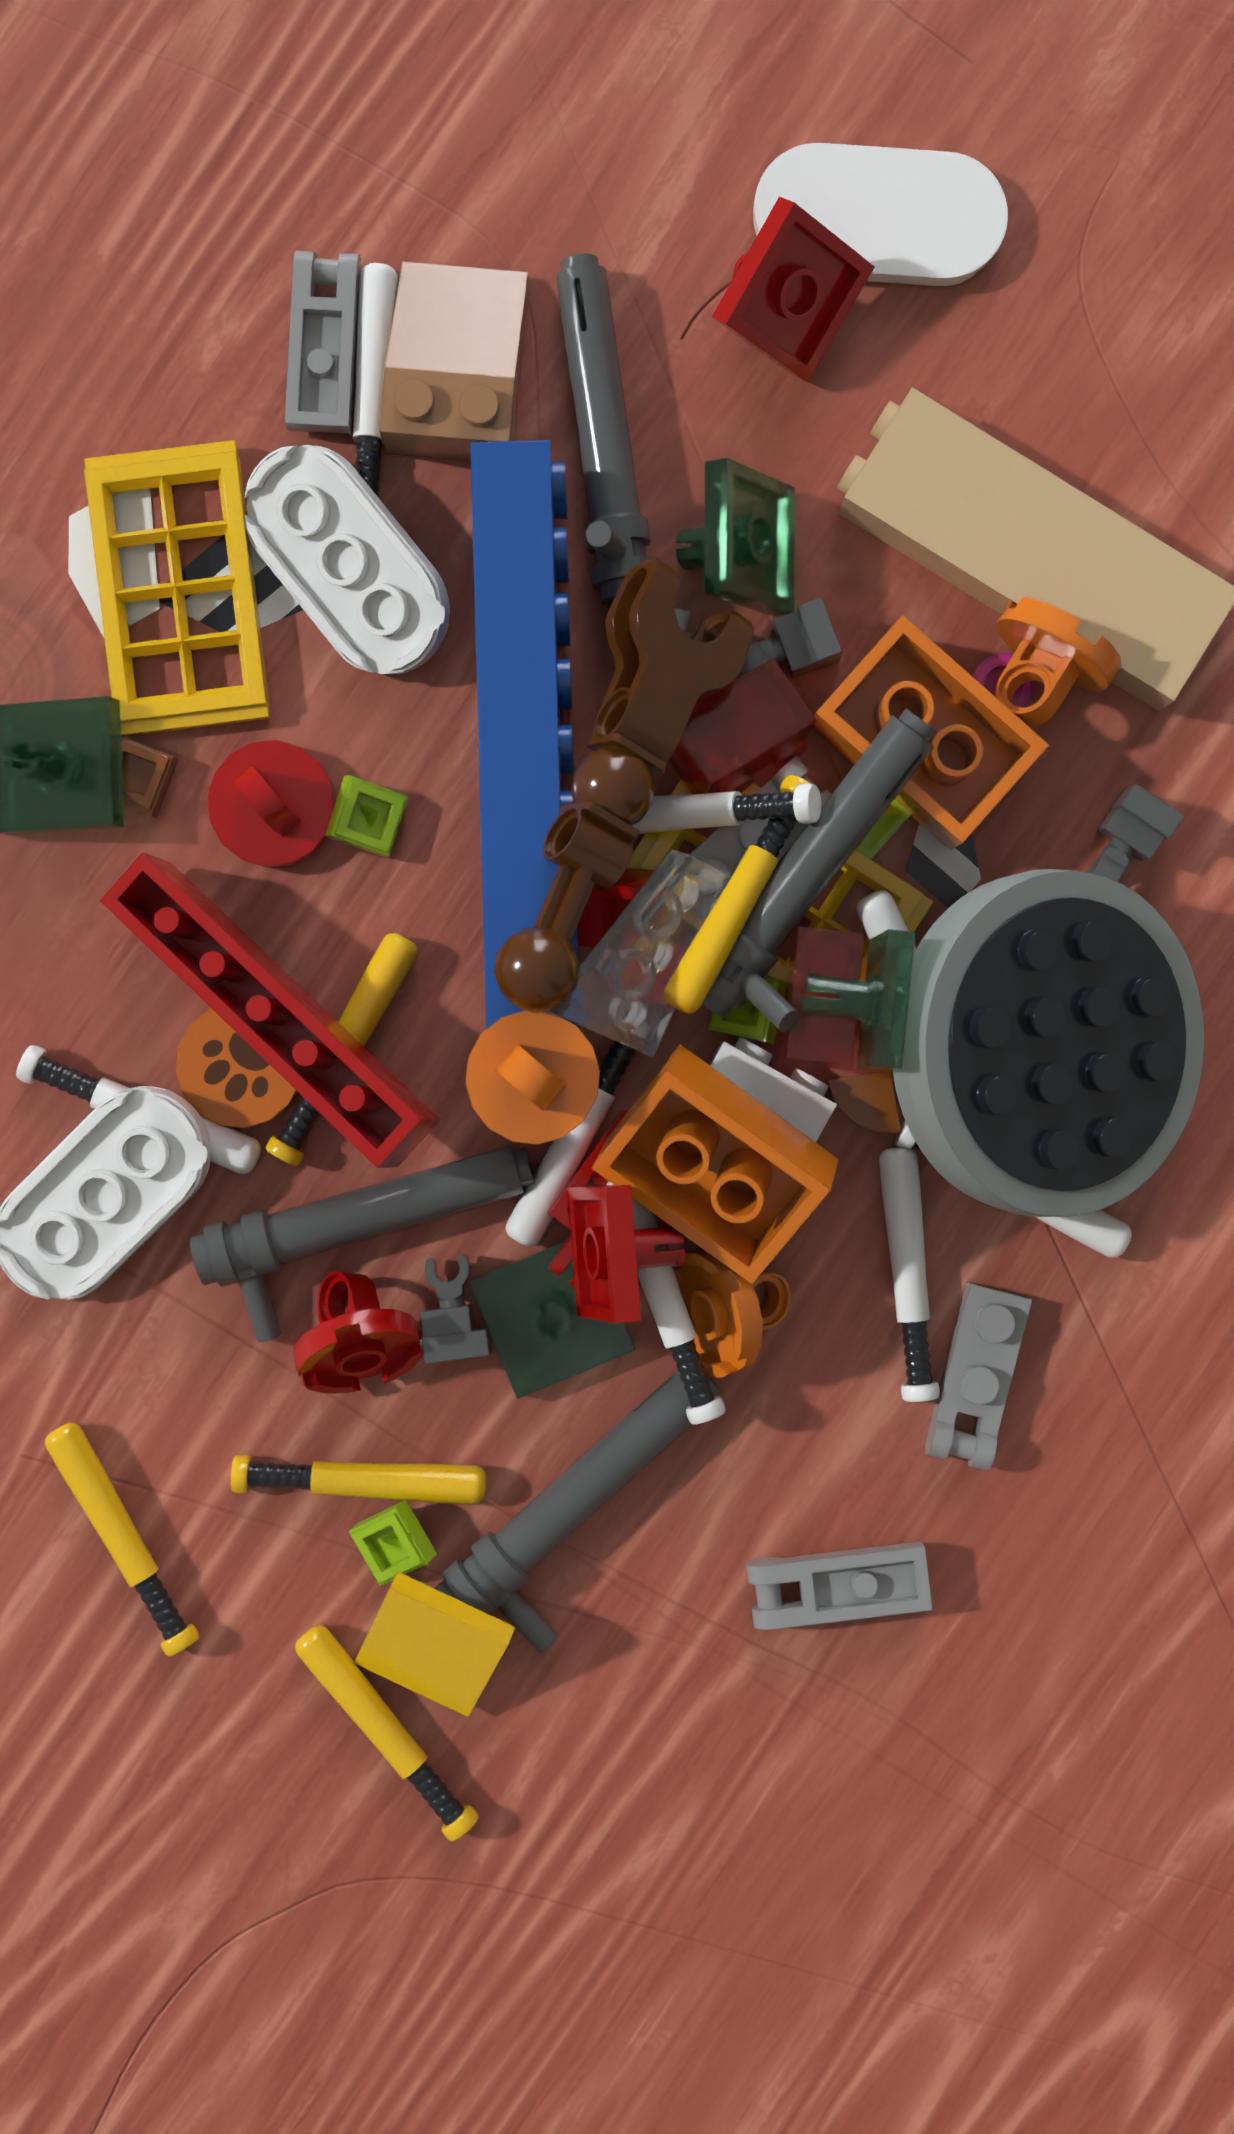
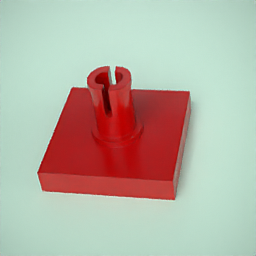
[712,196,875,383]
[568,1185,685,1324]

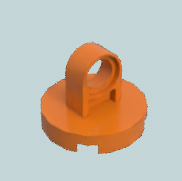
[996,597,1122,727]
[465,1010,600,1145]
[674,1248,791,1378]

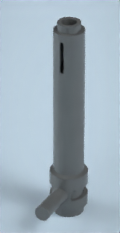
[556,253,651,606]
[702,708,938,1032]
[190,1145,535,1342]
[435,1370,721,1652]

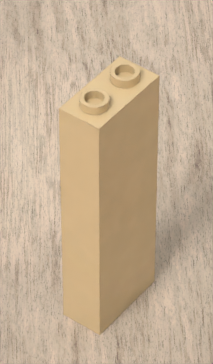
[836,387,1234,711]

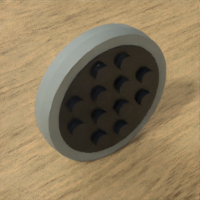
[891,869,1204,1217]

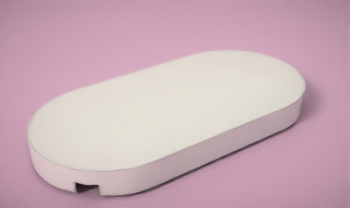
[753,143,1008,286]
[244,445,450,674]
[0,1086,211,1300]

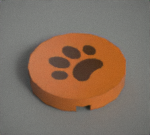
[176,1008,298,1128]

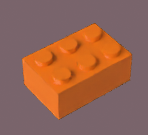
[809,615,1049,851]
[591,1044,839,1284]

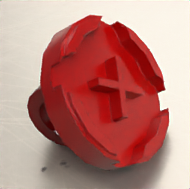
[207,740,336,868]

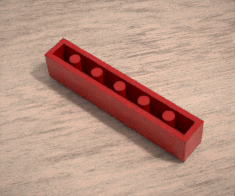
[100,852,440,1168]

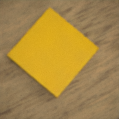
[354,1572,515,1717]

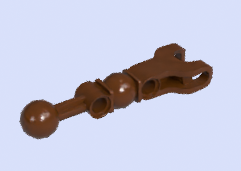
[494,556,754,1013]

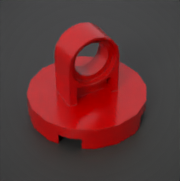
[293,1271,424,1394]

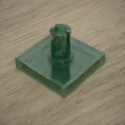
[676,458,795,617]
[0,696,124,835]
[802,929,916,1071]
[469,1239,635,1399]

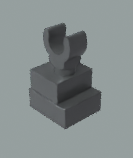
[738,597,842,682]
[1086,784,1184,882]
[420,1254,492,1364]

